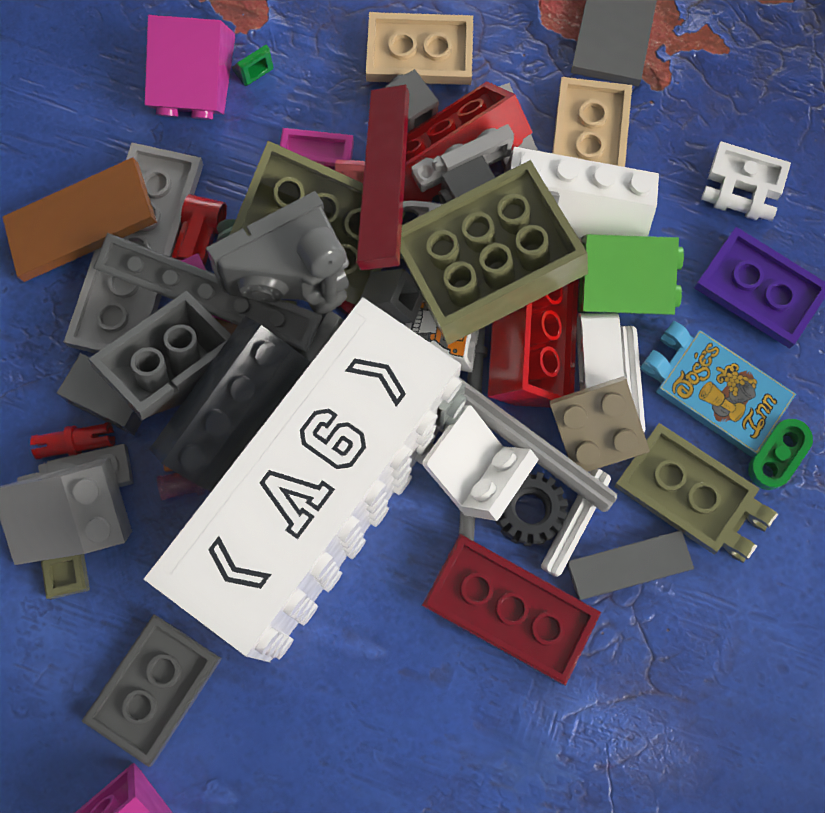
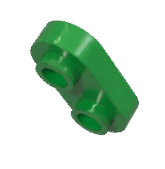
[748,419,813,490]

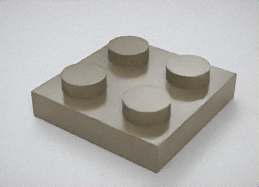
[549,376,650,472]

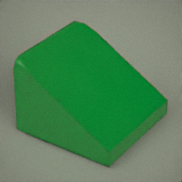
[232,44,274,86]

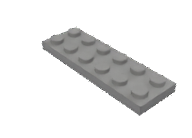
[64,143,204,353]

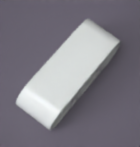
[577,313,624,390]

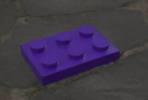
[694,227,825,349]

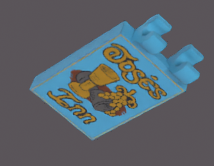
[640,321,796,457]

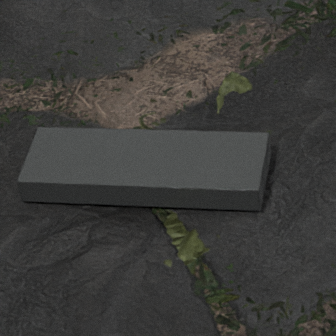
[567,530,694,601]

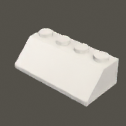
[504,147,659,241]

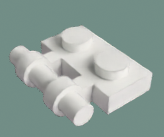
[701,141,791,221]

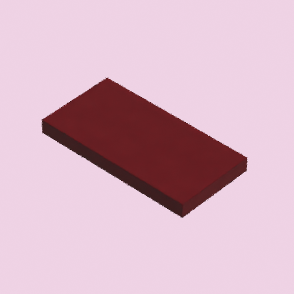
[421,534,601,686]

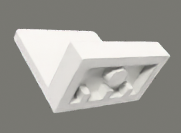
[422,405,539,521]

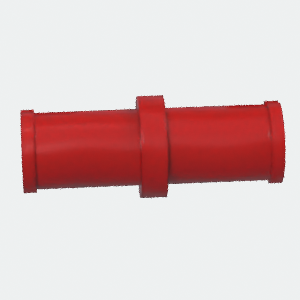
[30,422,115,460]

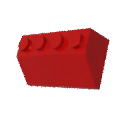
[403,81,533,202]
[488,279,579,408]

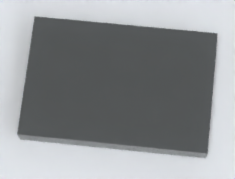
[571,0,657,87]
[82,614,222,767]

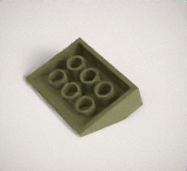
[230,141,405,305]
[400,160,588,345]

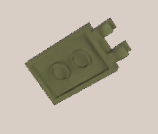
[615,423,778,563]

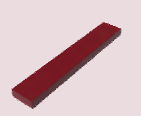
[357,84,409,270]

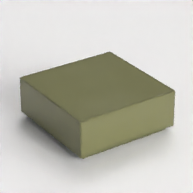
[41,554,90,600]

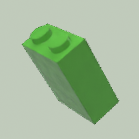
[578,234,684,315]

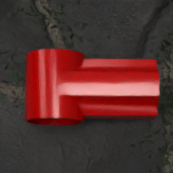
[172,194,227,266]

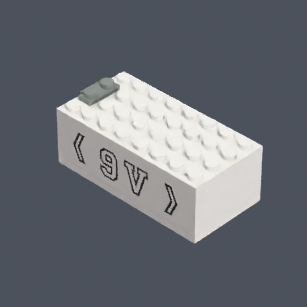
[144,297,467,662]

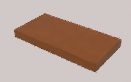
[2,157,157,282]

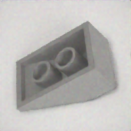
[0,457,132,565]

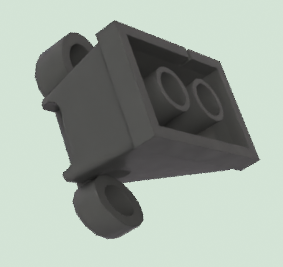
[206,191,349,314]
[89,291,231,420]

